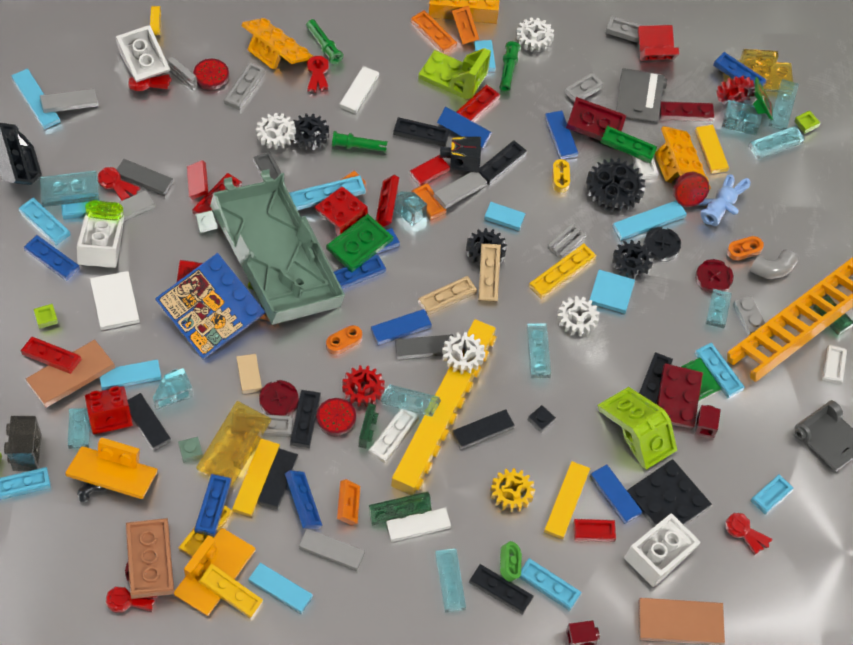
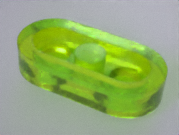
[85,200,124,221]

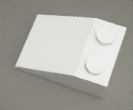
[116,25,170,82]
[77,212,124,268]
[624,513,701,587]

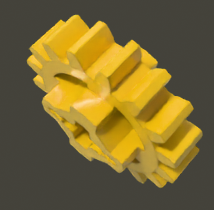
[490,468,535,512]

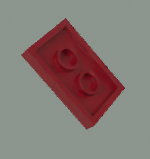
[566,97,627,141]
[657,364,703,429]

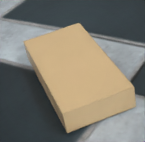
[236,354,262,394]

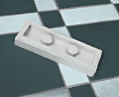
[340,66,379,114]
[368,406,419,463]
[386,507,451,542]

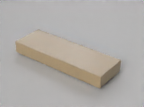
[478,244,501,302]
[418,276,477,316]

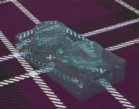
[705,289,732,329]
[68,408,90,449]

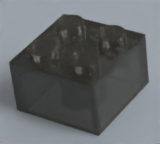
[4,416,42,471]

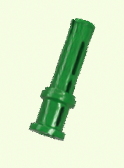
[306,19,344,64]
[499,41,521,92]
[332,131,388,153]

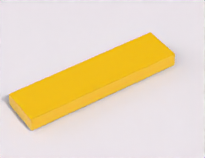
[528,243,597,299]
[232,438,280,518]
[544,461,590,540]

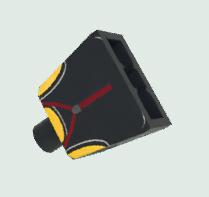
[440,137,481,173]

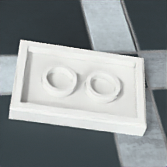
[90,271,140,331]

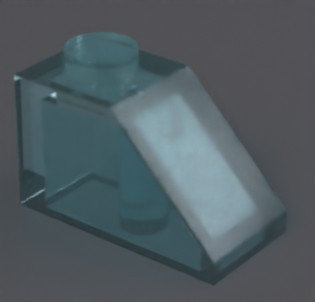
[394,191,427,227]
[153,368,193,410]

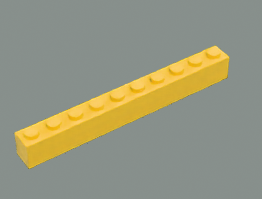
[391,319,497,496]

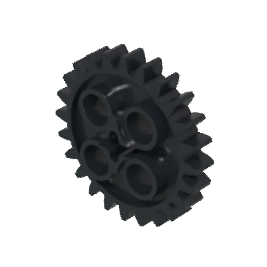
[586,158,646,212]

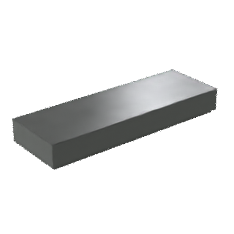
[116,159,173,196]
[395,334,453,360]

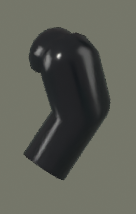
[77,483,106,502]

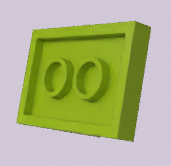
[418,48,491,99]
[597,387,678,470]

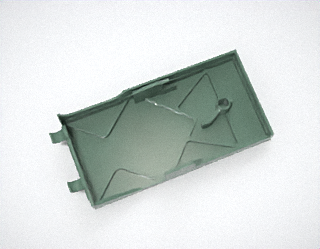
[210,169,345,325]

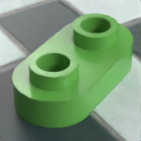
[500,541,522,582]

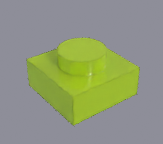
[794,110,820,134]
[33,304,58,329]

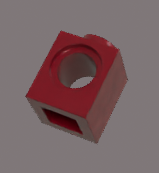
[695,405,721,438]
[566,620,600,645]

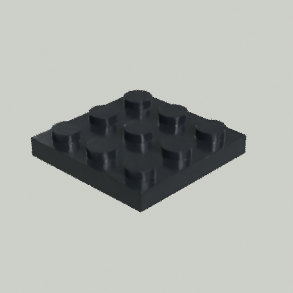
[627,459,712,527]

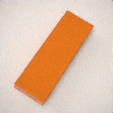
[410,10,457,54]

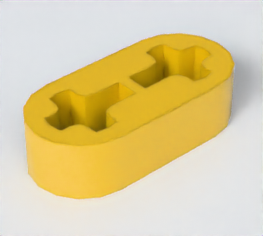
[150,6,161,36]
[552,159,570,193]

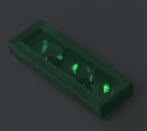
[369,491,432,526]

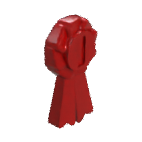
[307,56,329,93]
[128,74,172,91]
[98,167,140,201]
[725,513,773,555]
[106,587,158,612]

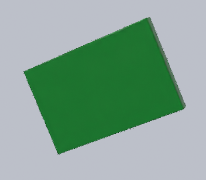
[326,214,393,272]

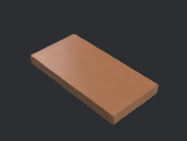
[26,339,115,408]
[126,518,174,599]
[639,598,725,645]

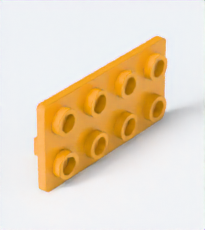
[241,18,313,69]
[655,126,711,189]
[65,437,158,499]
[174,528,256,616]

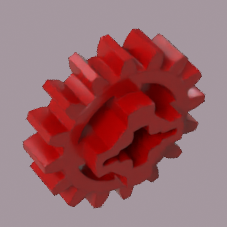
[716,76,755,106]
[342,365,385,407]

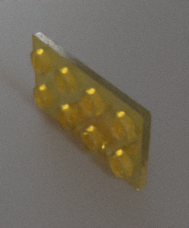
[722,49,794,93]
[196,401,271,488]

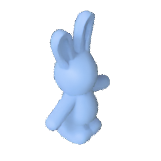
[698,174,751,226]

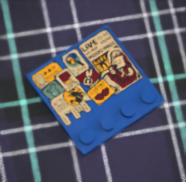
[155,253,265,360]

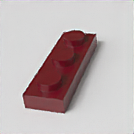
[660,101,714,122]

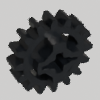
[293,113,329,150]
[466,228,507,266]
[612,240,654,279]

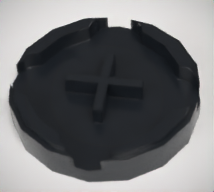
[644,227,681,262]

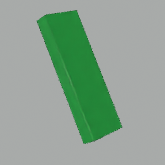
[600,126,657,164]

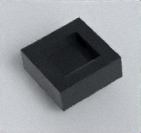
[527,405,556,433]

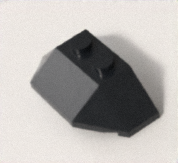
[0,123,42,185]

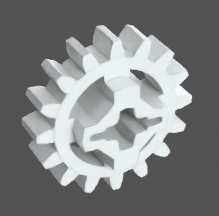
[516,17,554,52]
[256,113,296,150]
[557,296,600,336]
[442,332,485,374]

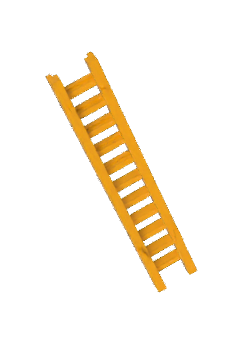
[727,257,853,382]

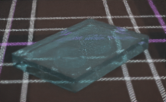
[40,171,99,207]

